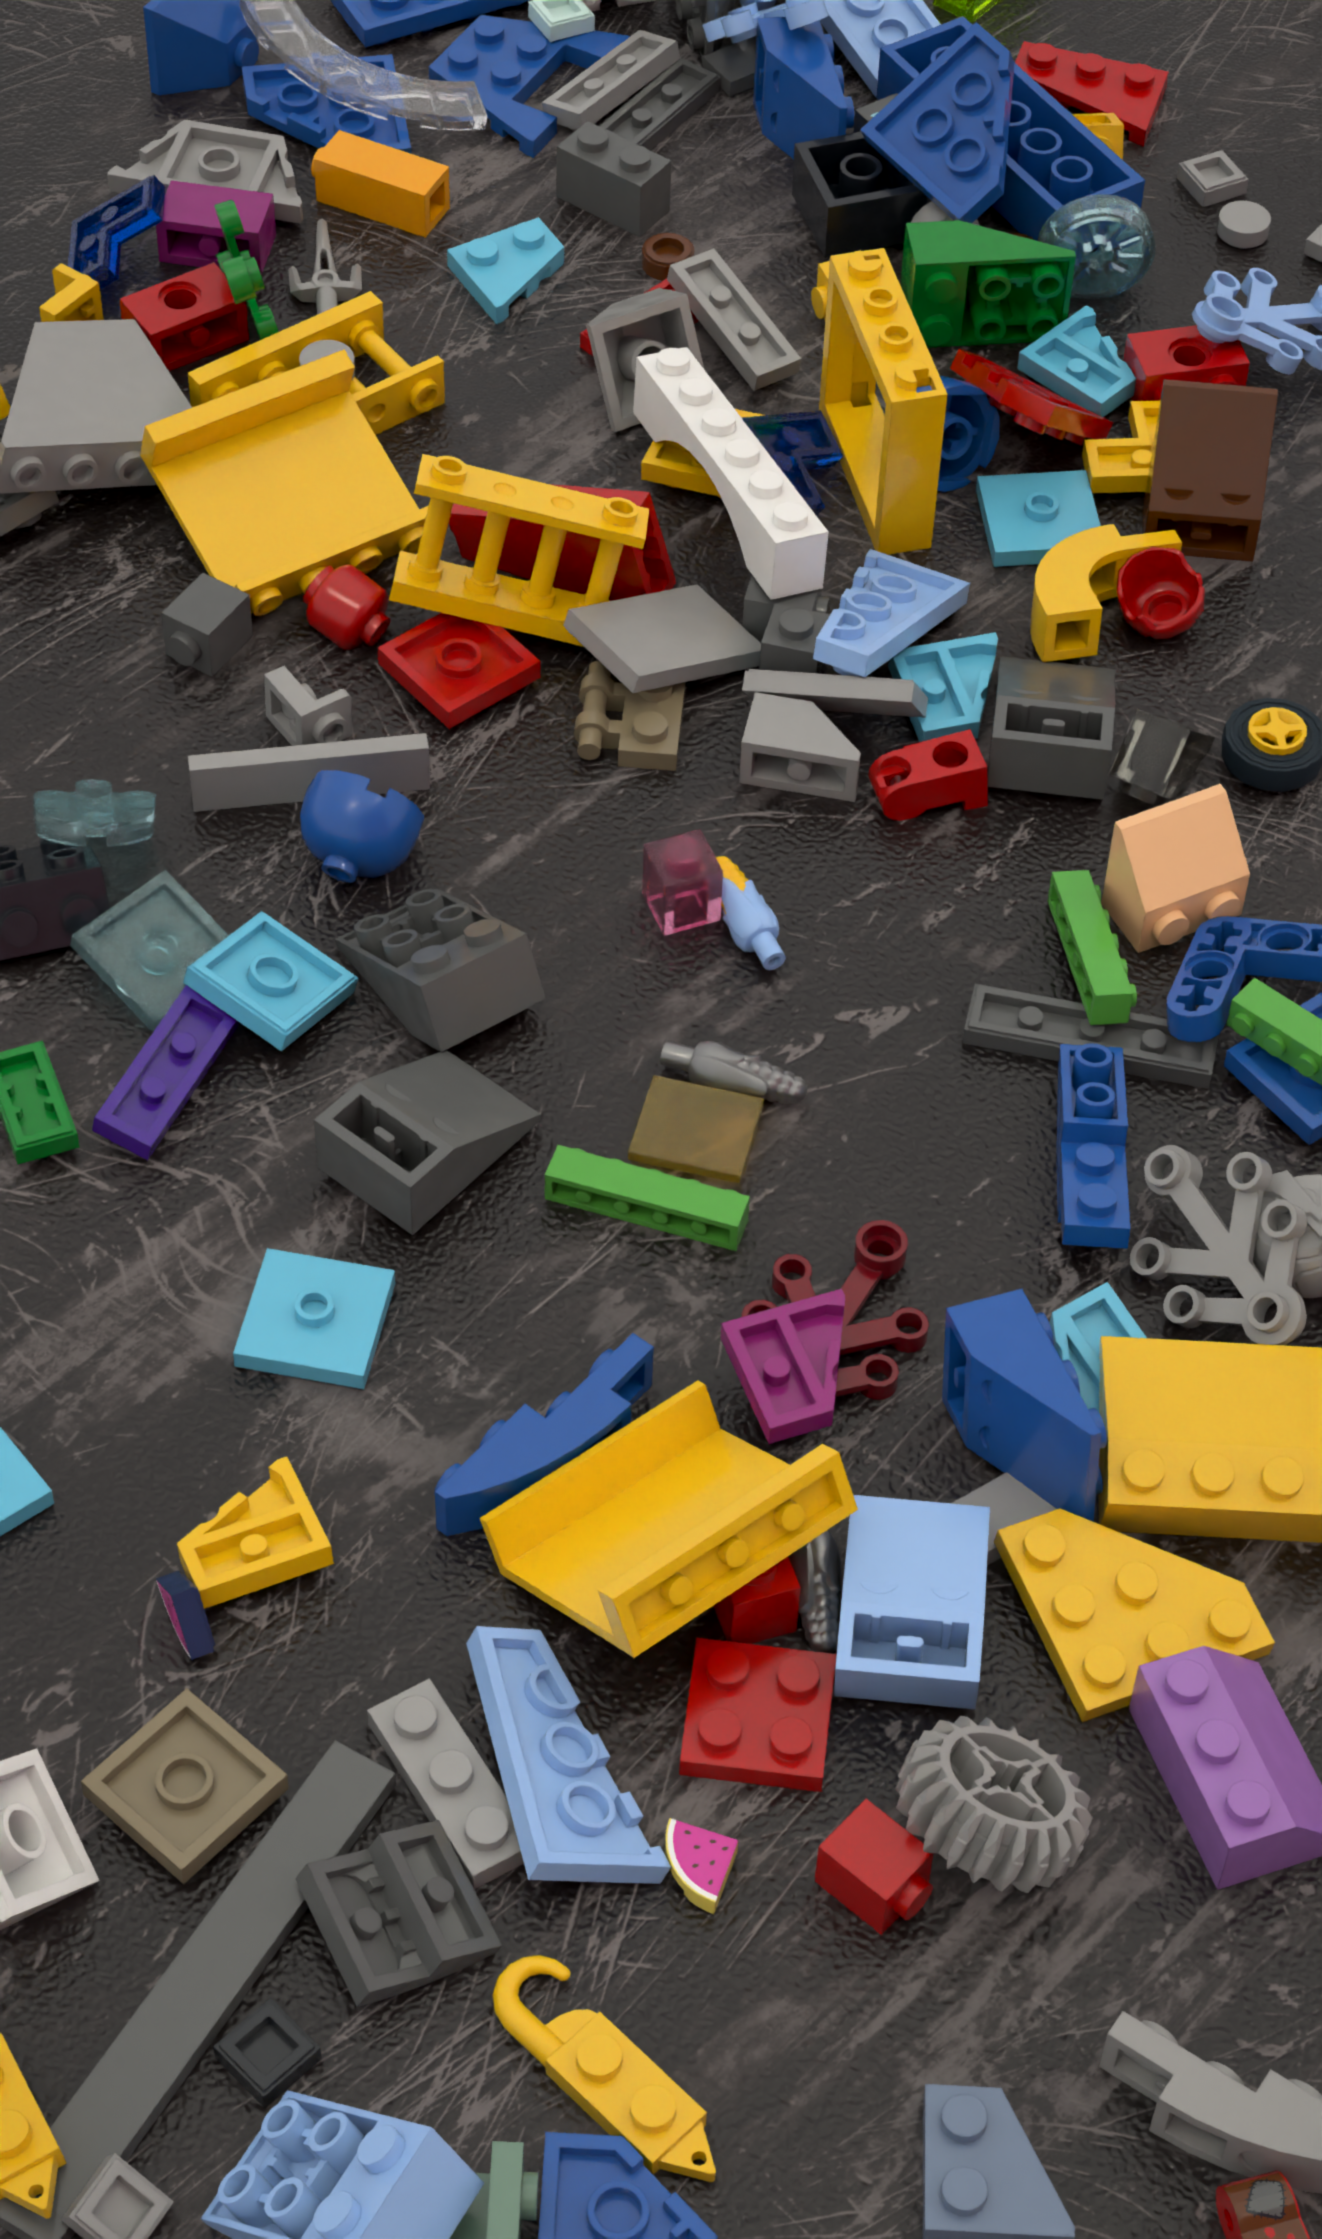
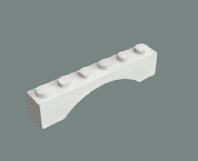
[633,347,829,600]

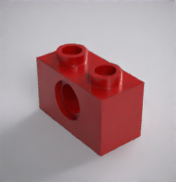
[119,262,249,371]
[1123,325,1250,401]

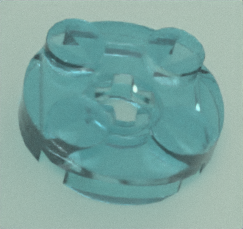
[33,779,156,847]

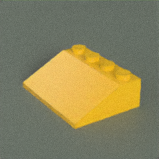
[1099,1336,1322,1543]

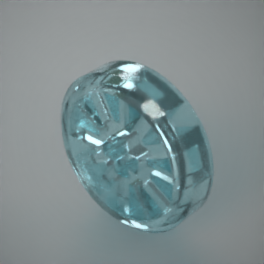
[1037,194,1155,299]

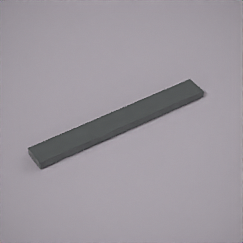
[0,1740,396,2239]

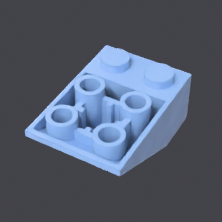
[834,1495,990,1709]
[201,2090,484,2239]

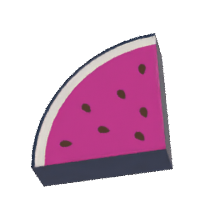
[156,1570,215,1660]

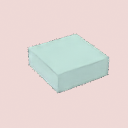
[528,0,595,42]

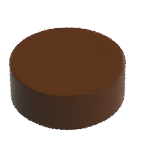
[642,233,695,281]

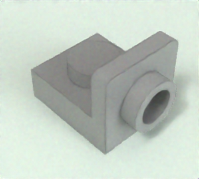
[264,666,353,746]

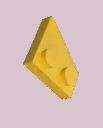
[177,1456,334,1609]

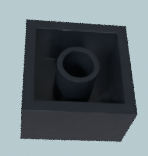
[792,132,927,258]

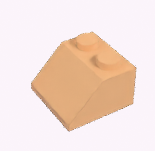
[1101,784,1250,953]

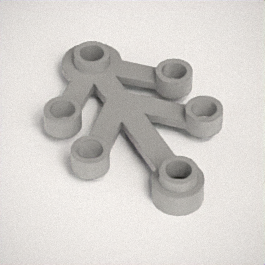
[1130,1145,1307,1345]

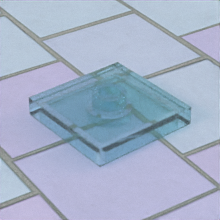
[70,870,229,1032]

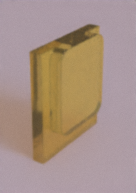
[628,1075,764,1184]

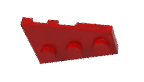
[1015,41,1169,147]

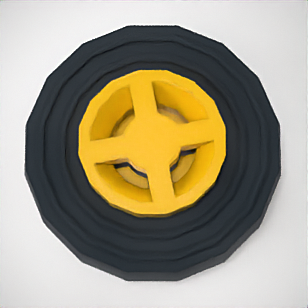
[1222,698,1322,792]

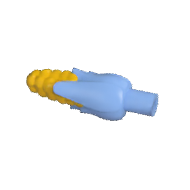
[708,856,786,970]

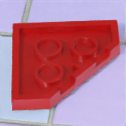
[950,349,1113,445]

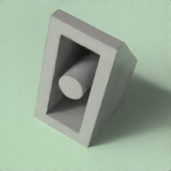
[739,692,861,802]

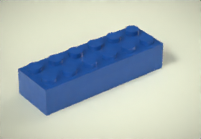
[876,16,1145,256]

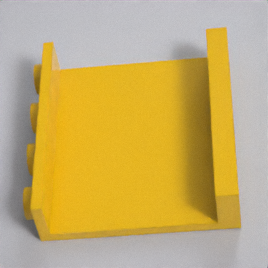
[140,349,428,616]
[479,1380,858,1658]

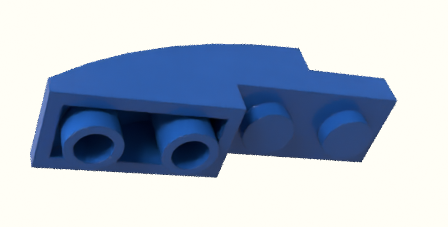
[1057,1043,1131,1249]
[434,1333,654,1536]

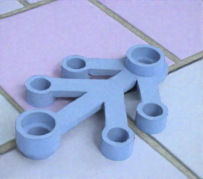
[702,0,829,44]
[1192,268,1322,375]

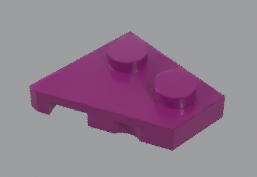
[720,1289,845,1444]

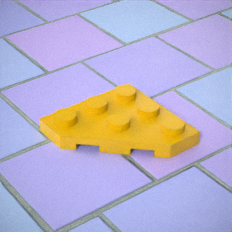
[994,1508,1275,1722]

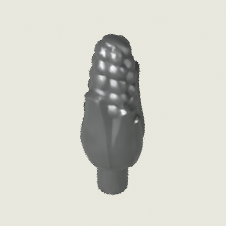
[660,1040,808,1104]
[788,1531,841,1653]

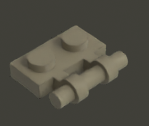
[574,661,686,771]

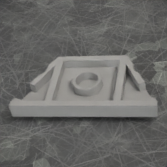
[107,120,303,224]

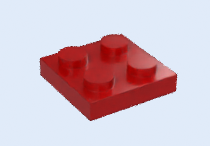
[378,613,541,729]
[679,1638,837,1792]

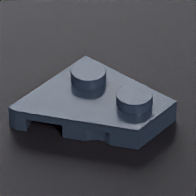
[922,2084,1075,2239]

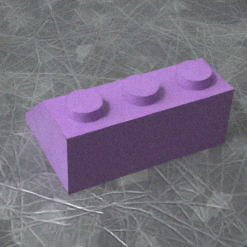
[1129,1646,1322,1890]

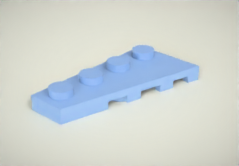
[813,549,970,678]
[466,1626,671,1884]

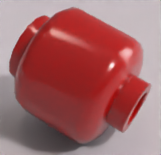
[303,564,391,650]

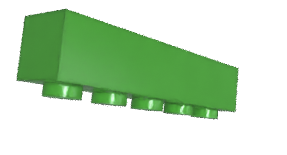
[1047,870,1137,1025]
[1226,978,1322,1085]
[545,1145,750,1251]

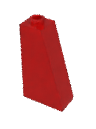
[449,484,676,601]

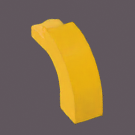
[1030,524,1182,662]

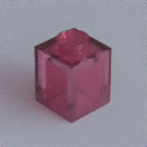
[642,829,723,936]

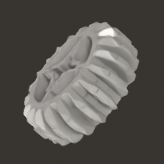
[895,1715,1093,1893]

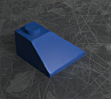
[143,0,259,95]

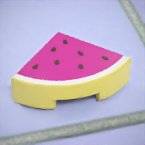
[665,1818,738,1914]

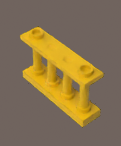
[188,291,445,435]
[389,454,649,647]

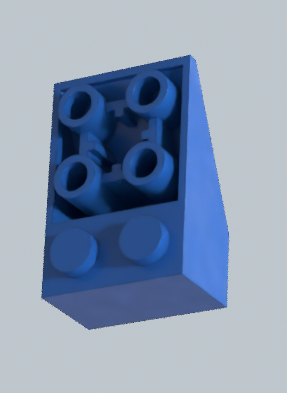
[753,17,854,160]
[942,1289,1107,1522]

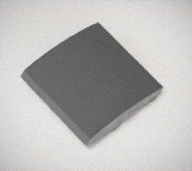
[295,1820,502,2007]

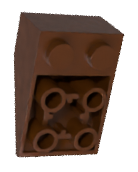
[1142,379,1278,562]

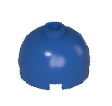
[916,376,1000,492]
[300,770,424,883]

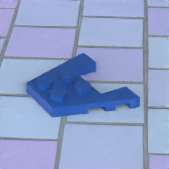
[429,15,630,158]

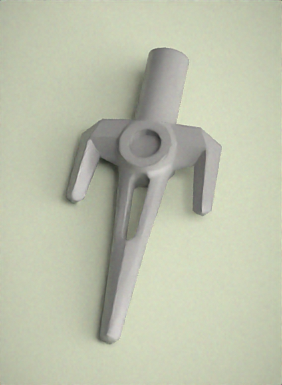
[288,219,362,315]

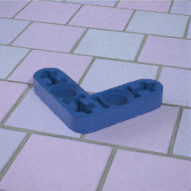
[1166,916,1322,1042]

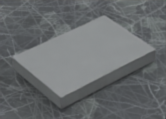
[563,584,761,693]

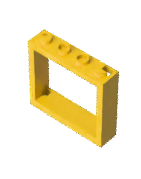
[819,248,948,555]

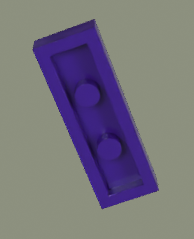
[92,985,239,1160]

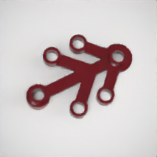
[742,1220,929,1400]

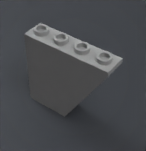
[0,319,192,494]

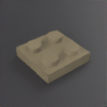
[81,1688,289,1884]

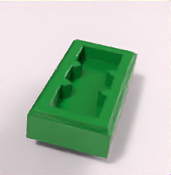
[0,1040,80,1165]

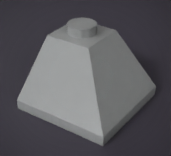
[586,288,704,432]

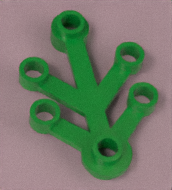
[214,199,279,340]

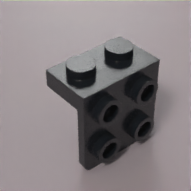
[0,833,115,961]

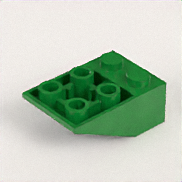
[900,220,1076,348]

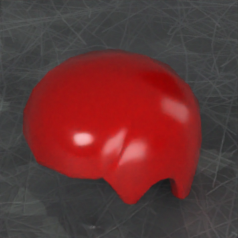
[1116,547,1205,639]

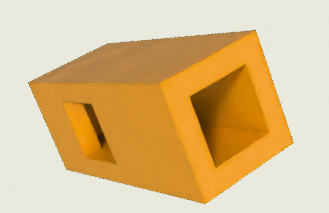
[311,130,450,238]

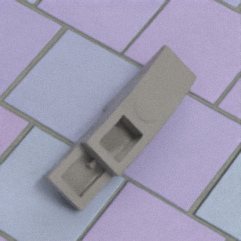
[1099,2011,1322,2194]

